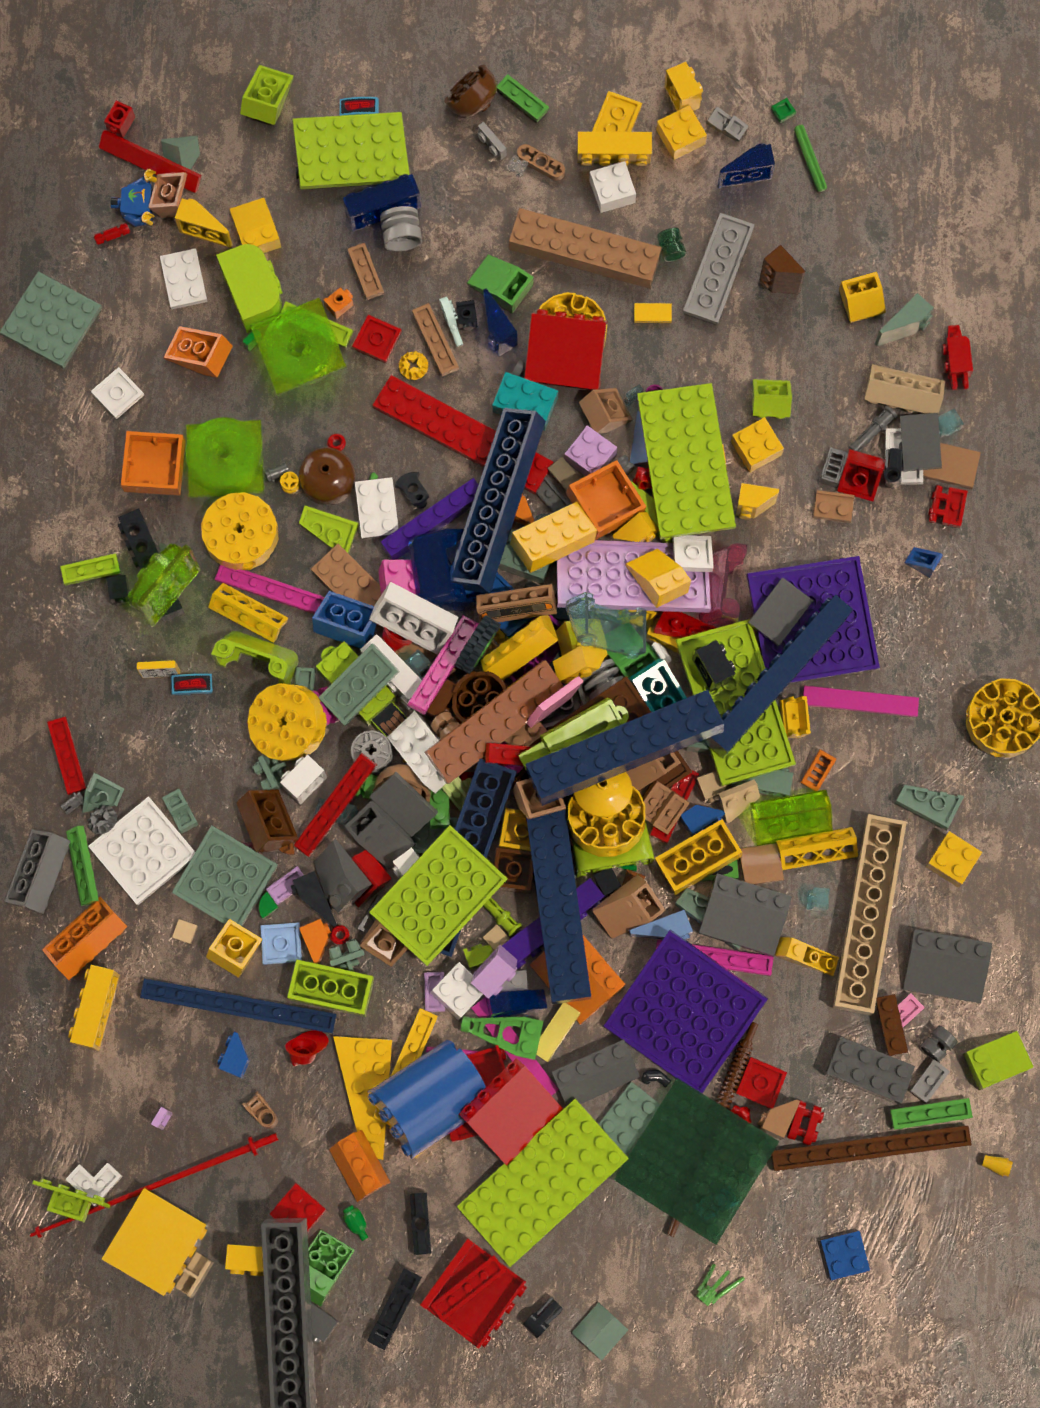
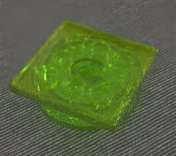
[250,298,347,395]
[186,417,265,498]
[128,543,200,627]

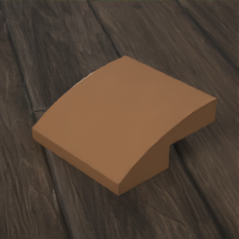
[642,780,690,834]
[739,843,784,885]

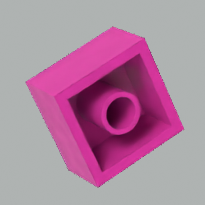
[378,560,424,598]

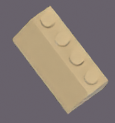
[864,364,945,414]

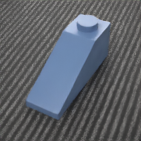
[629,910,693,940]

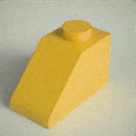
[612,512,659,543]

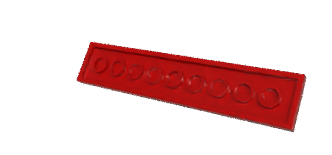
[372,375,554,495]

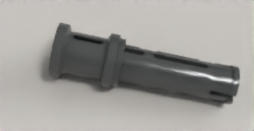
[848,406,898,452]

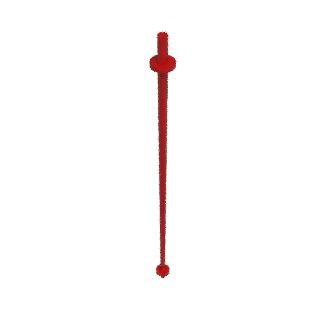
[30,1133,279,1238]

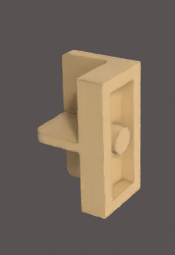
[175,1252,214,1298]

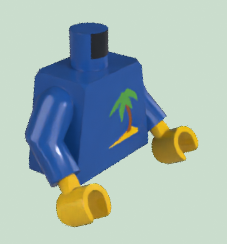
[110,169,157,227]

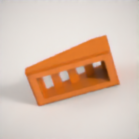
[800,749,837,792]

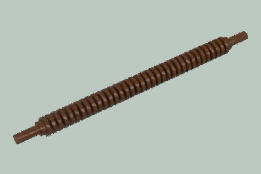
[667,1022,759,1238]

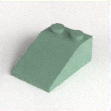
[875,293,934,346]

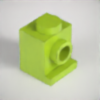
[463,944,493,970]

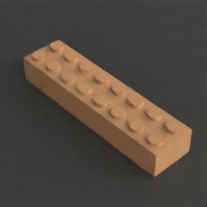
[509,208,662,289]

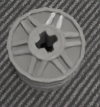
[380,206,422,251]
[581,659,623,700]
[351,730,393,775]

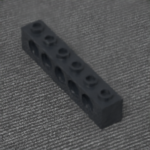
[117,508,185,622]

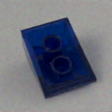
[717,143,775,188]
[483,288,518,357]

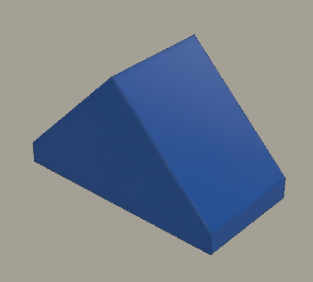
[904,547,943,578]

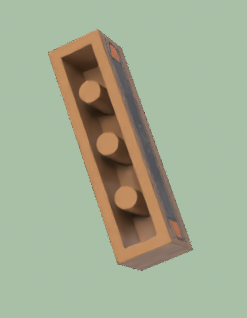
[476,584,557,622]

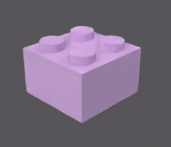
[564,425,617,476]
[471,945,517,999]

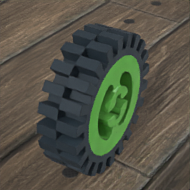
[455,615,501,674]

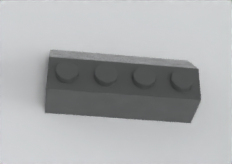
[4,829,70,914]
[552,1040,640,1106]

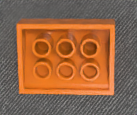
[530,935,626,1025]

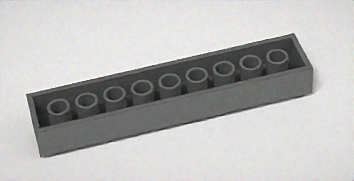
[261,1218,316,1408]

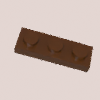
[876,994,908,1056]

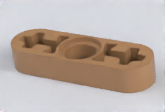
[517,144,565,181]

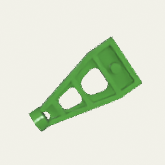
[461,1016,544,1060]

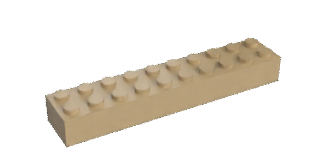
[832,814,907,1016]

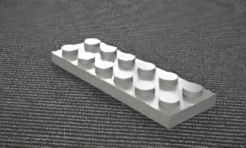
[683,213,755,325]

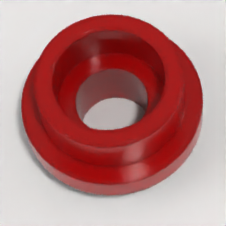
[327,434,346,451]
[330,925,350,945]

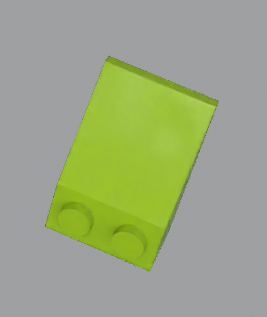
[240,65,294,125]
[963,1031,1034,1090]

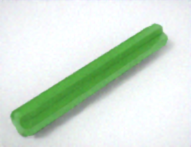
[794,125,827,192]

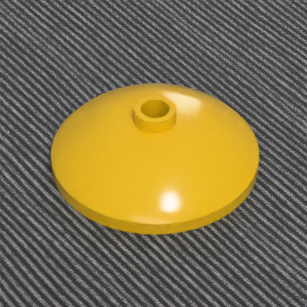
[574,772,632,818]

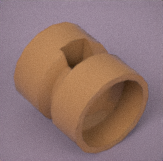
[431,712,460,739]

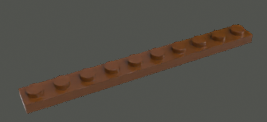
[771,1125,972,1172]

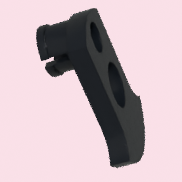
[395,472,429,509]

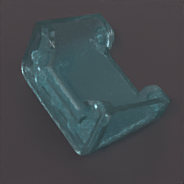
[566,592,646,659]

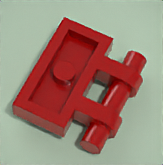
[928,485,968,528]

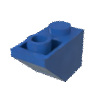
[679,805,725,837]
[217,1032,250,1079]

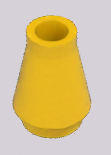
[982,1155,1013,1177]

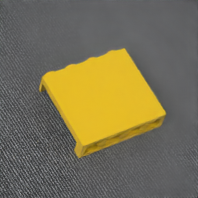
[102,1187,207,1296]

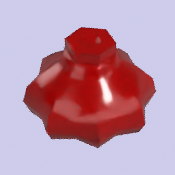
[729,1105,751,1128]

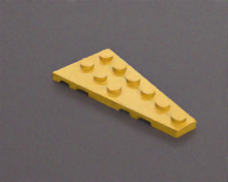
[333,1036,392,1160]

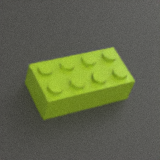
[287,959,374,1017]

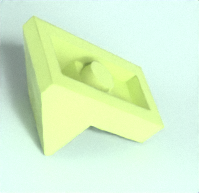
[442,777,472,811]

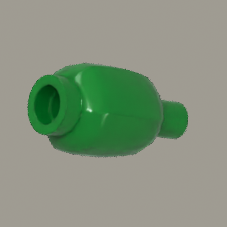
[343,1205,369,1241]

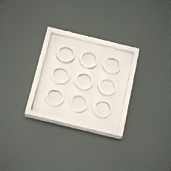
[88,796,195,905]

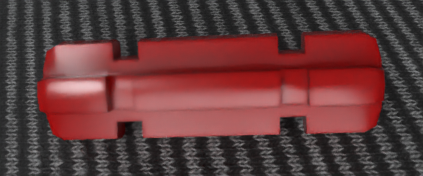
[94,223,130,245]

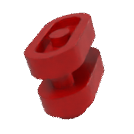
[787,1100,824,1145]

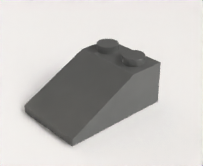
[314,839,372,913]

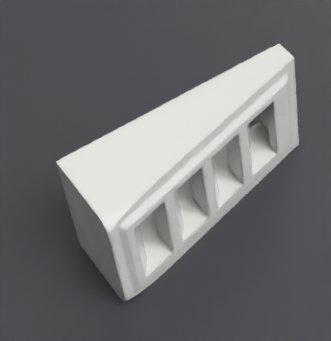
[651,642,672,664]

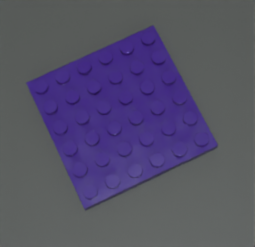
[746,556,880,683]
[604,929,768,1095]

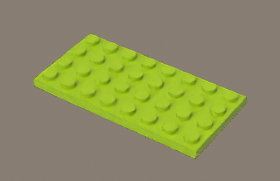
[637,383,736,539]
[676,619,796,787]
[457,1099,629,1267]

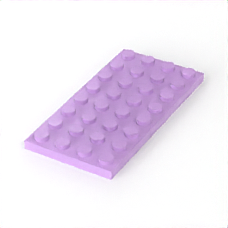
[556,540,711,613]

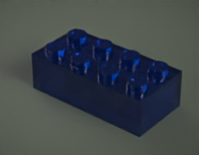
[343,174,422,232]

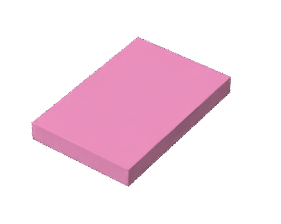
[527,677,584,728]

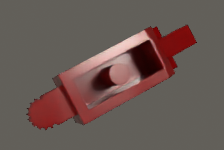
[942,325,973,390]

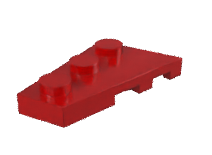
[653,611,717,638]

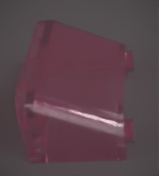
[699,543,747,628]

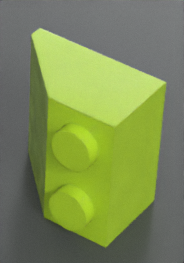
[752,379,792,419]

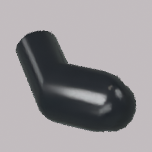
[641,1069,672,1088]

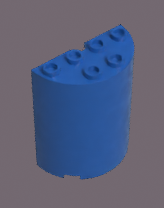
[368,1040,486,1159]

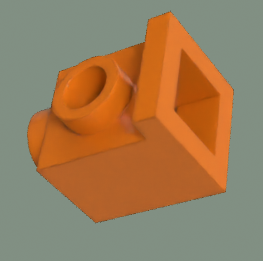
[323,287,354,319]

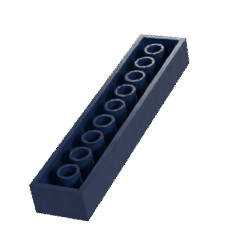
[448,408,546,594]
[705,595,853,759]
[526,690,724,806]
[440,759,517,957]
[526,810,591,1004]

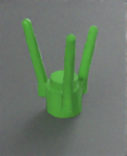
[696,1264,745,1306]

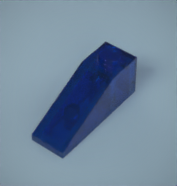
[486,989,548,1018]

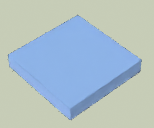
[261,923,302,965]

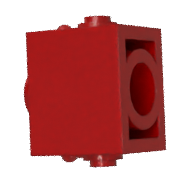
[104,100,135,138]

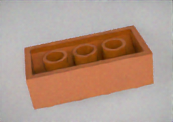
[42,897,128,980]

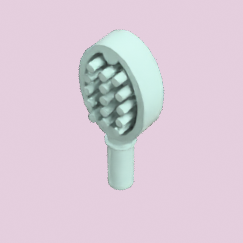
[439,296,463,347]

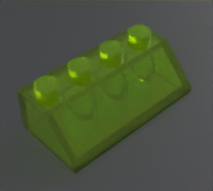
[750,790,833,846]

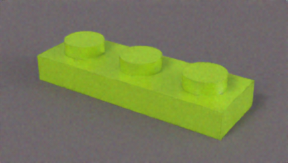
[60,553,121,586]

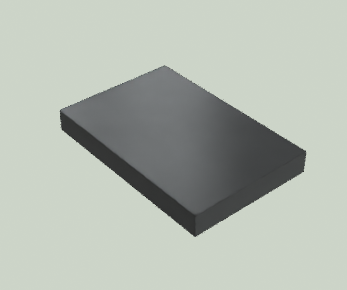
[900,413,942,472]
[748,577,813,646]
[370,772,438,837]

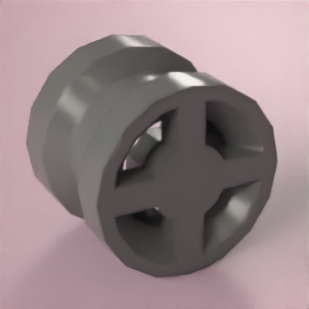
[617,455,636,475]

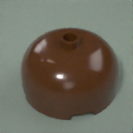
[444,64,497,117]
[299,447,356,505]
[452,671,508,722]

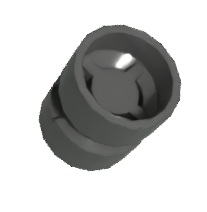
[920,1025,958,1063]

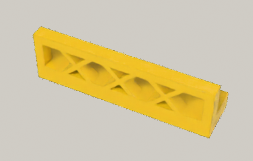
[208,583,288,643]
[776,827,858,870]

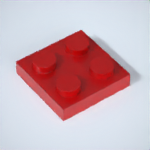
[352,315,402,363]
[736,1057,787,1109]

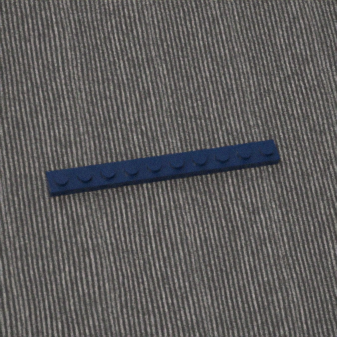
[140,978,337,1034]

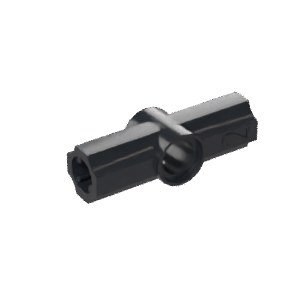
[410,1192,432,1255]

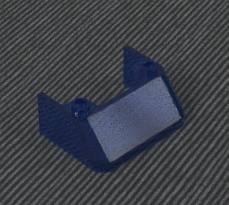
[409,528,477,611]

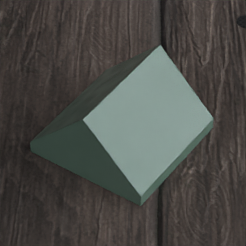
[572,1302,628,1361]

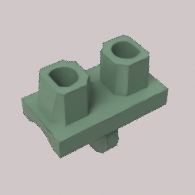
[253,755,287,790]
[329,938,365,972]

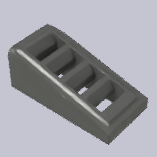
[819,447,848,488]

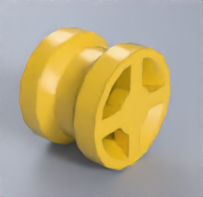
[280,472,300,494]

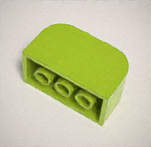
[216,244,283,333]

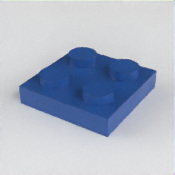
[820,1231,870,1280]

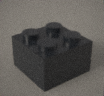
[692,640,736,692]

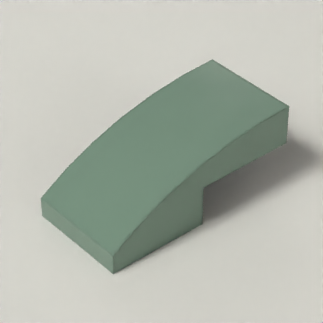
[162,789,199,834]

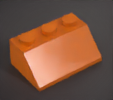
[329,1130,391,1202]

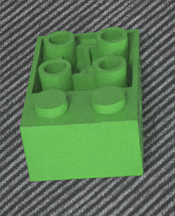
[467,255,534,314]
[603,621,658,678]
[308,1230,355,1307]

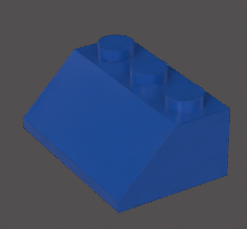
[312,591,377,649]

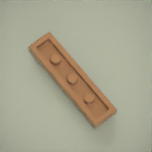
[412,303,459,377]

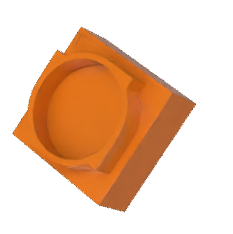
[121,431,186,496]
[566,460,646,540]

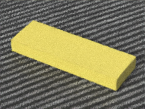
[537,1003,581,1062]

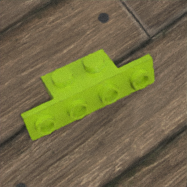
[32,1178,110,1223]

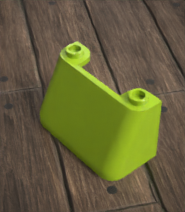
[211,631,299,684]
[568,821,654,878]

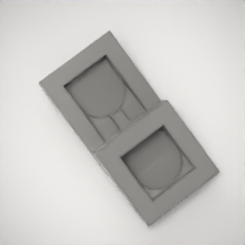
[706,107,748,141]

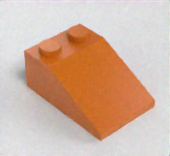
[163,326,233,378]

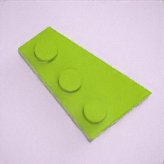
[299,506,359,554]

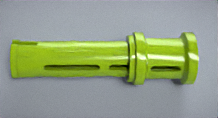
[483,897,522,937]

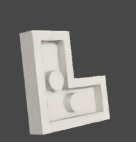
[66,1163,123,1207]

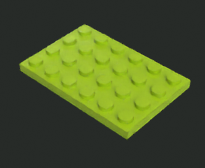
[292,112,410,189]
[369,825,508,966]

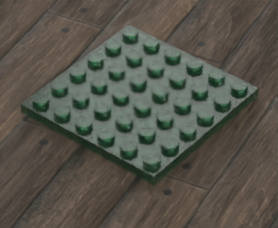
[614,1078,780,1246]

